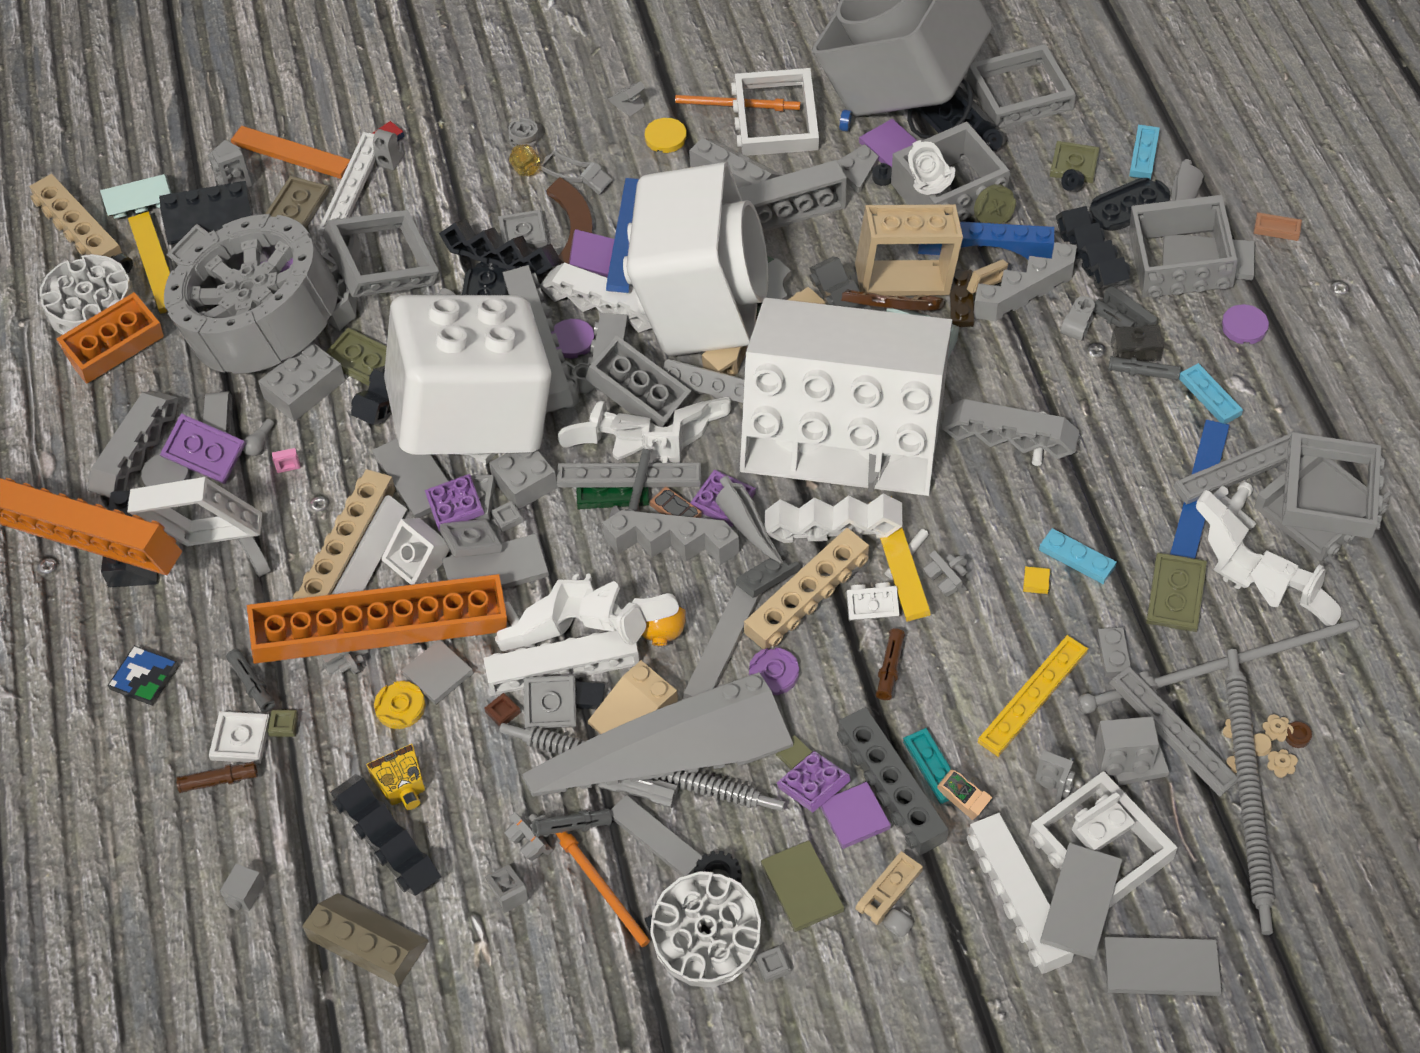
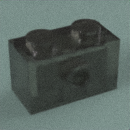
[1111,325,1164,362]

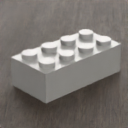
[585,335,691,427]

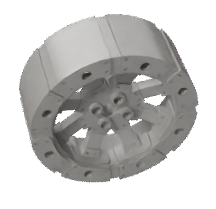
[164,214,338,374]

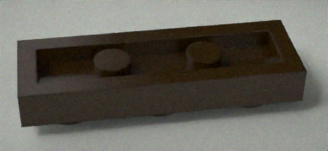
[949,270,974,327]

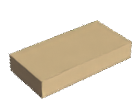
[967,259,1008,294]

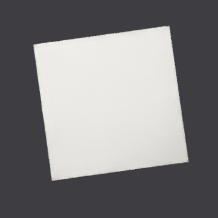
[209,711,270,763]

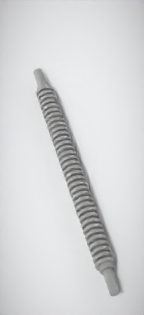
[1225,649,1275,935]
[499,723,785,812]

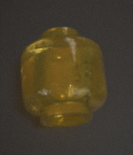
[509,144,541,177]

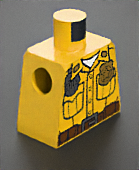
[366,744,425,810]

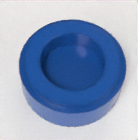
[839,110,852,132]

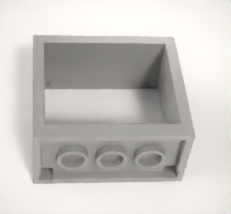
[891,122,1010,222]
[1129,195,1237,298]

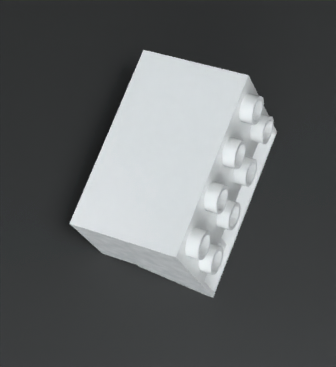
[740,297,952,496]

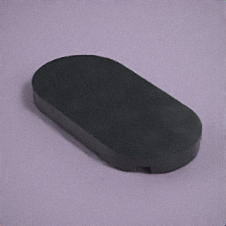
[1089,178,1170,231]
[462,262,508,295]

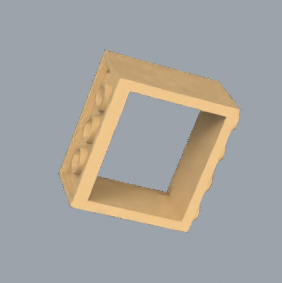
[855,204,963,296]

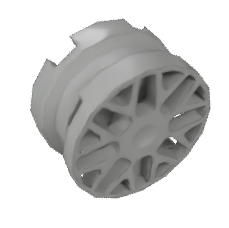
[508,118,538,150]

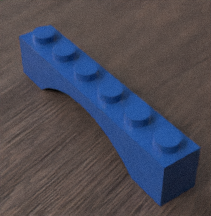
[918,222,1054,260]

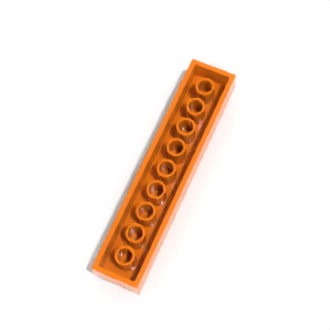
[0,478,183,576]
[247,574,507,664]

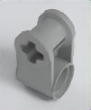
[1060,296,1095,341]

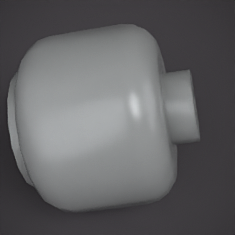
[883,908,913,937]

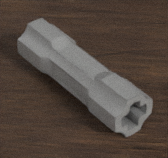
[597,779,679,808]

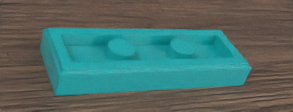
[903,728,952,805]

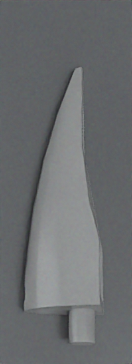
[1171,159,1204,201]
[715,476,783,564]

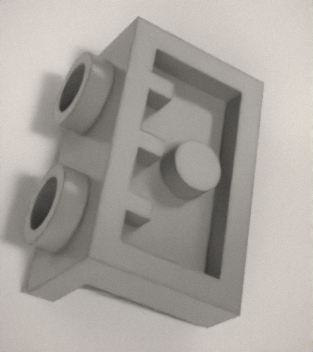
[211,149,252,187]
[1035,750,1076,804]

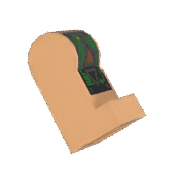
[937,770,992,820]

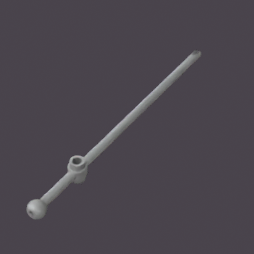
[1077,620,1359,714]

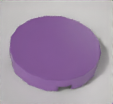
[1222,304,1269,344]
[551,319,595,359]
[749,648,799,695]

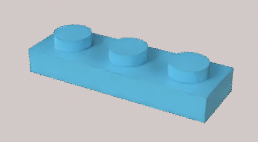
[1129,124,1160,180]
[1179,363,1243,424]
[1039,528,1117,584]

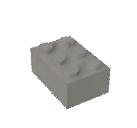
[258,342,345,422]

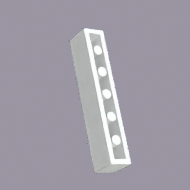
[483,630,639,696]
[967,813,1074,974]

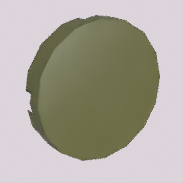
[974,184,1016,224]

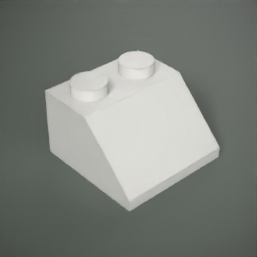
[381,518,450,585]

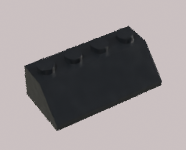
[915,86,997,138]
[159,181,253,245]
[101,490,158,588]

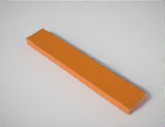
[231,126,350,179]

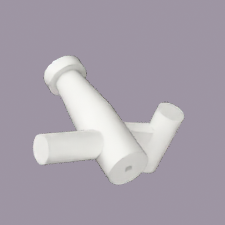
[1213,482,1256,530]

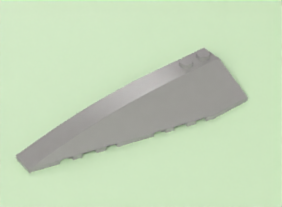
[522,672,793,797]

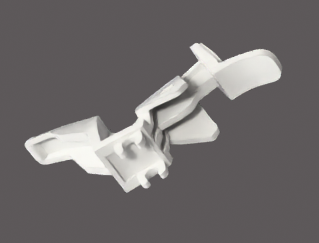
[558,397,731,463]
[1196,490,1341,626]
[495,574,679,651]

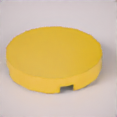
[644,118,687,153]
[374,681,426,729]

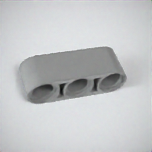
[203,391,233,435]

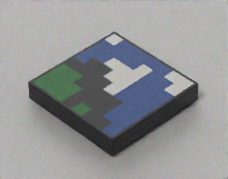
[107,645,179,706]

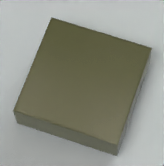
[268,710,299,737]
[776,735,812,770]

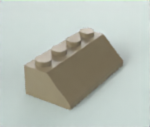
[302,893,429,987]

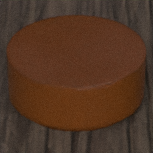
[1286,721,1312,748]

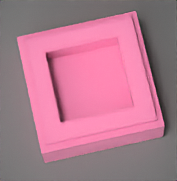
[272,448,301,473]

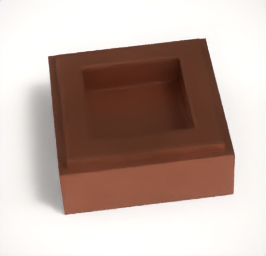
[484,693,521,727]

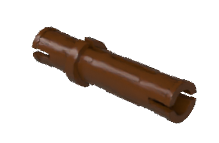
[876,628,905,700]
[176,761,258,793]

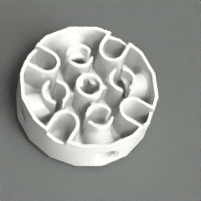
[40,254,134,335]
[650,871,761,988]

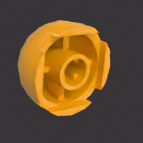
[641,607,686,646]

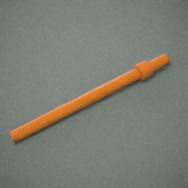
[675,95,801,111]
[555,832,650,947]

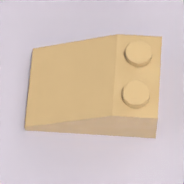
[588,660,678,734]

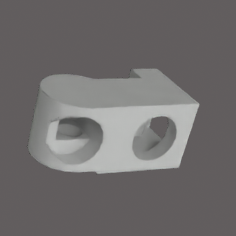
[373,129,403,170]

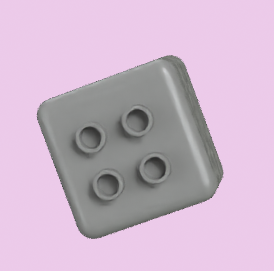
[813,0,992,116]

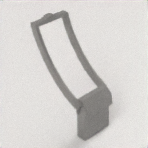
[538,151,613,195]

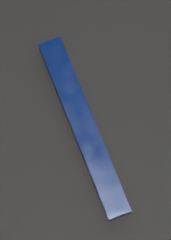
[606,178,639,293]
[1170,419,1229,559]

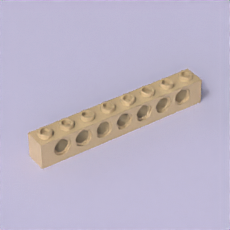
[292,469,396,599]

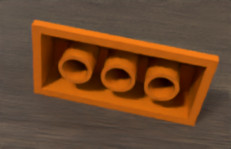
[56,292,164,384]

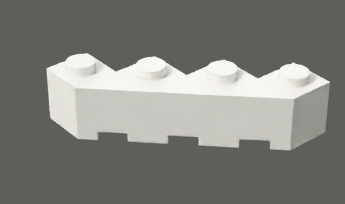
[539,263,652,333]
[765,493,902,543]

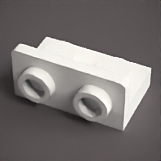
[845,582,899,621]
[1072,792,1135,851]

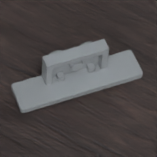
[663,359,745,403]

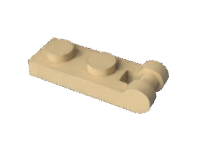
[855,851,923,925]

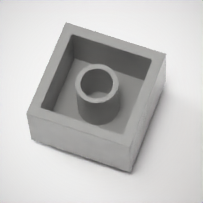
[489,450,558,510]
[1094,717,1159,776]

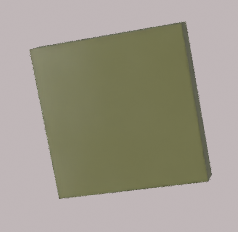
[1050,141,1100,183]

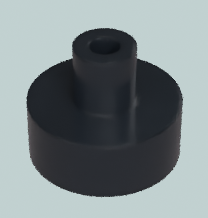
[982,128,1006,151]
[872,163,892,186]
[1061,169,1084,192]
[110,253,133,274]

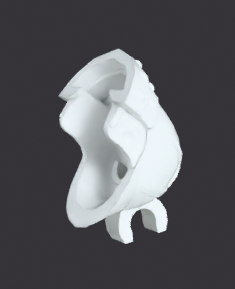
[908,140,955,195]

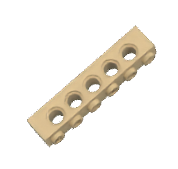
[29,173,122,257]
[744,527,869,649]

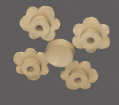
[1223,714,1298,778]

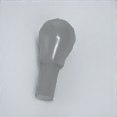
[243,419,274,456]

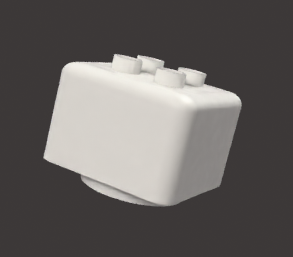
[623,162,768,356]
[384,295,552,455]

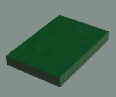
[576,462,649,510]

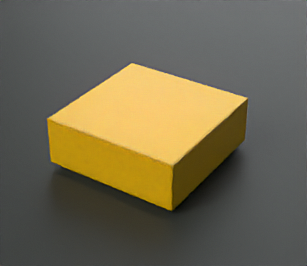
[1023,566,1050,594]

